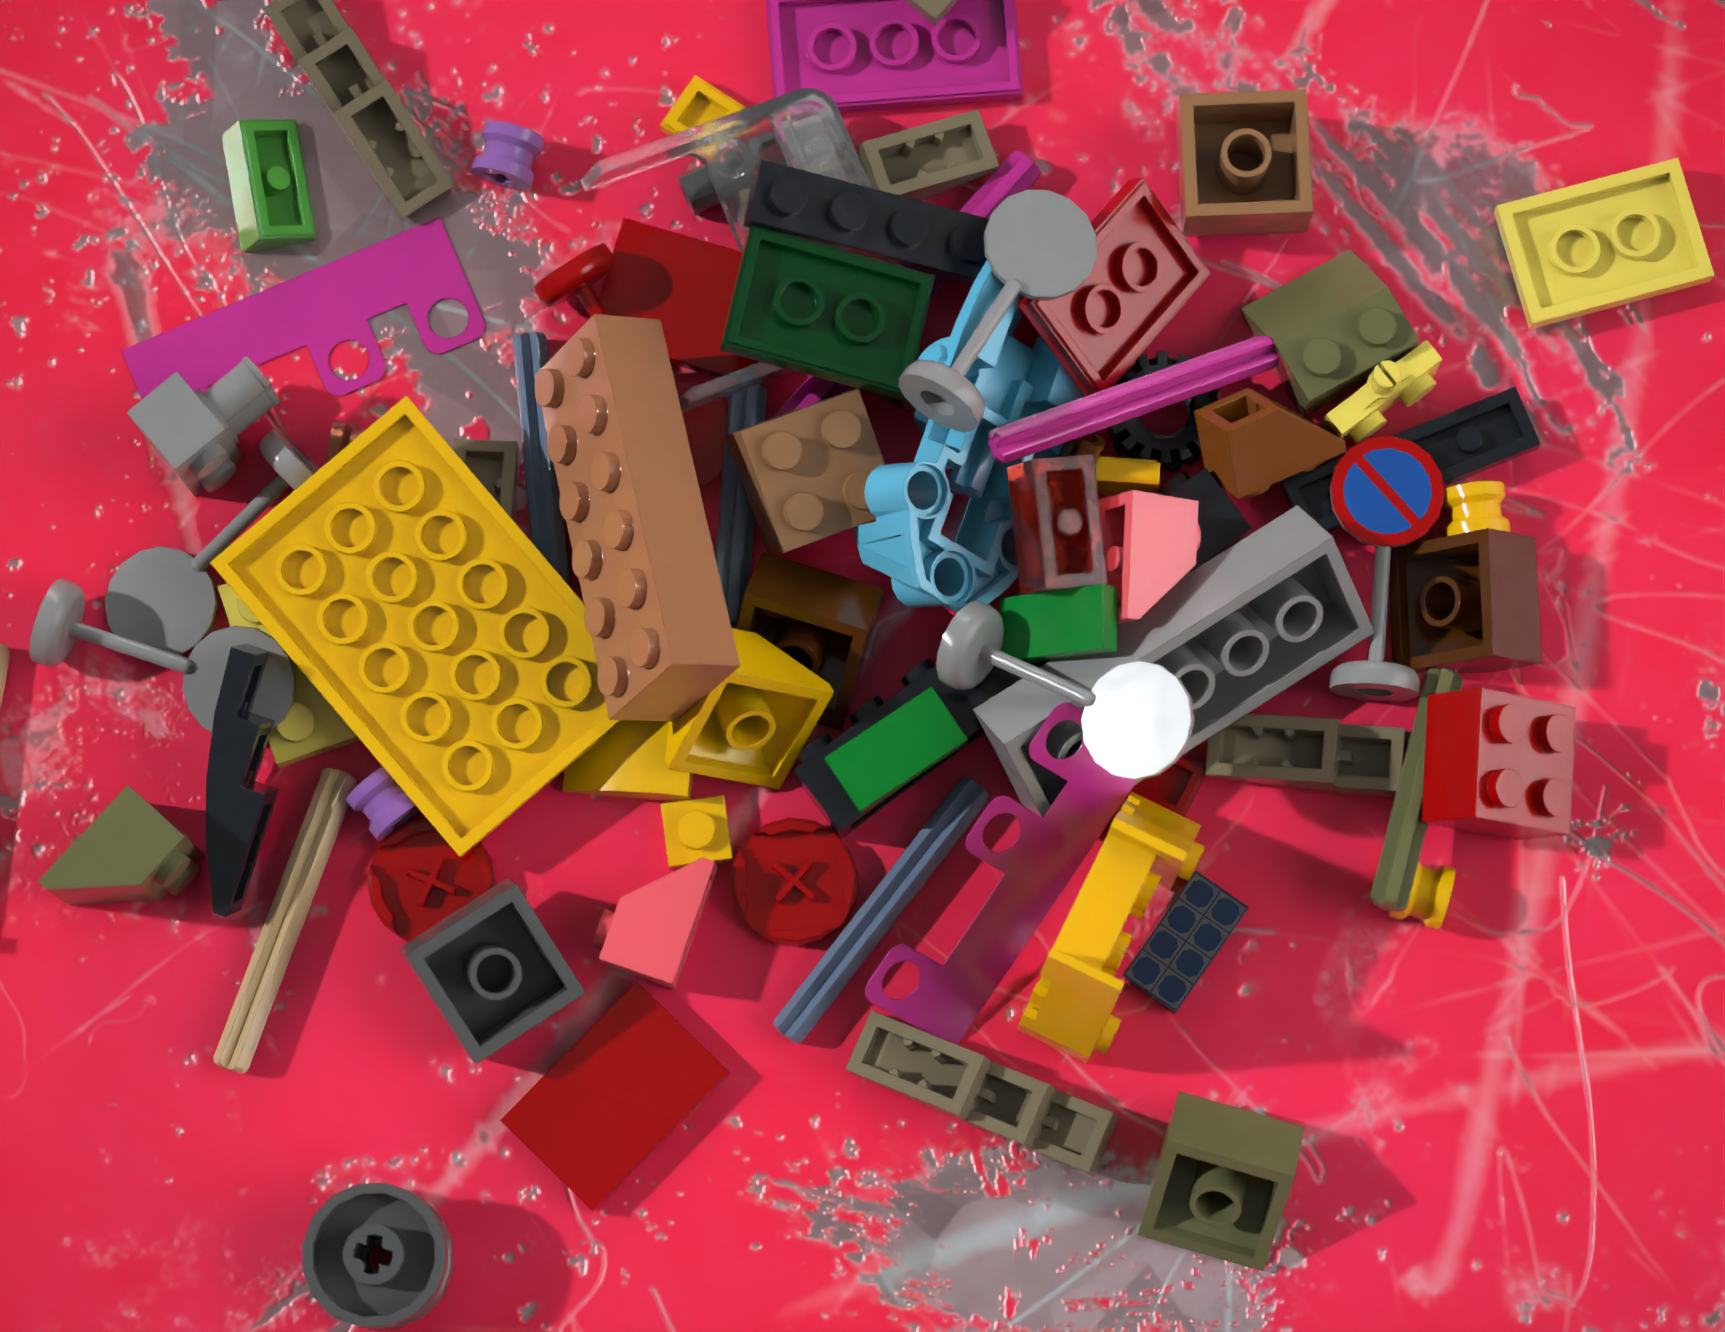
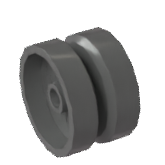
[302,1183,454,1330]

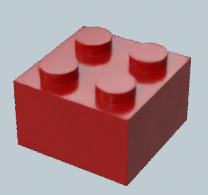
[1421,687,1576,840]

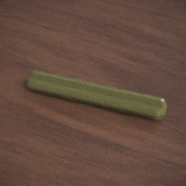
[1370,668,1463,912]

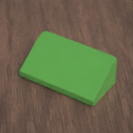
[222,119,316,251]

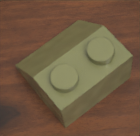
[1240,249,1420,416]
[38,785,204,906]
[1138,1091,1304,1271]

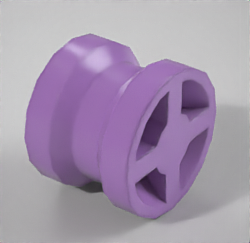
[471,120,545,191]
[346,766,421,841]

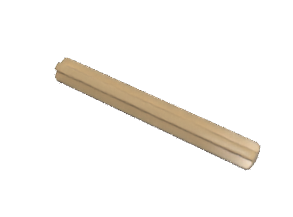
[213,768,356,1074]

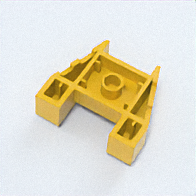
[1017,792,1205,1063]

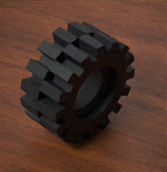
[1106,351,1219,473]

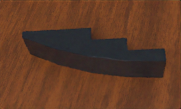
[206,643,279,917]

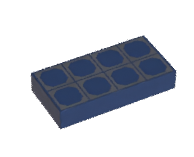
[1122,871,1249,1014]

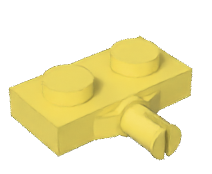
[1322,340,1442,444]

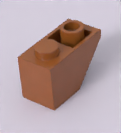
[1194,388,1347,499]

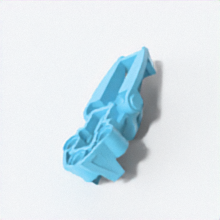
[853,260,1085,613]

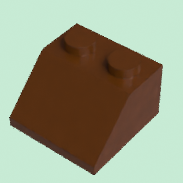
[1389,528,1542,674]
[736,552,884,731]

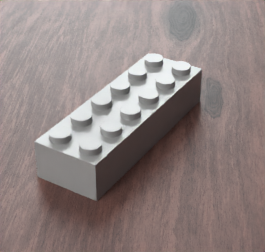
[973,505,1375,817]

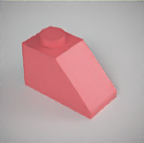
[1095,490,1201,625]
[593,858,717,990]

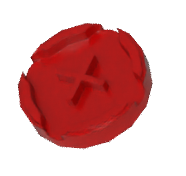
[730,817,858,947]
[367,819,497,942]

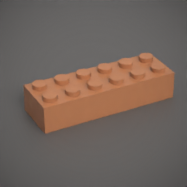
[534,314,740,722]

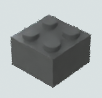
[398,878,586,1064]

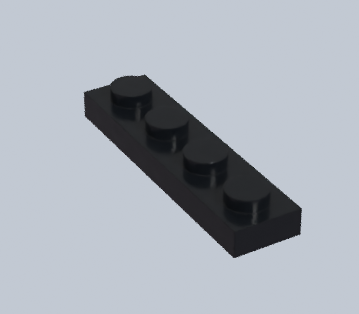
[743,159,989,285]
[1280,387,1541,533]

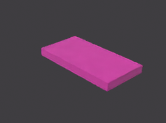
[766,0,1023,118]

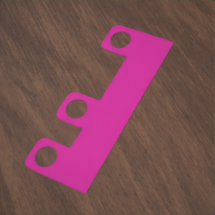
[121,217,485,399]
[865,703,1138,1045]

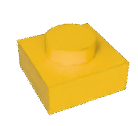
[661,795,733,870]

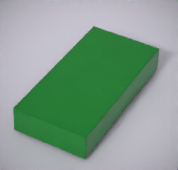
[1000,584,1117,663]
[824,686,968,814]

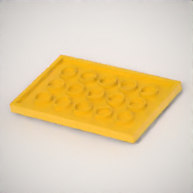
[210,396,622,857]

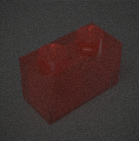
[1007,454,1107,595]

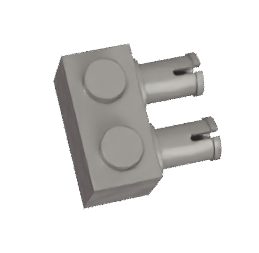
[127,356,281,496]

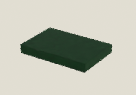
[719,225,935,401]

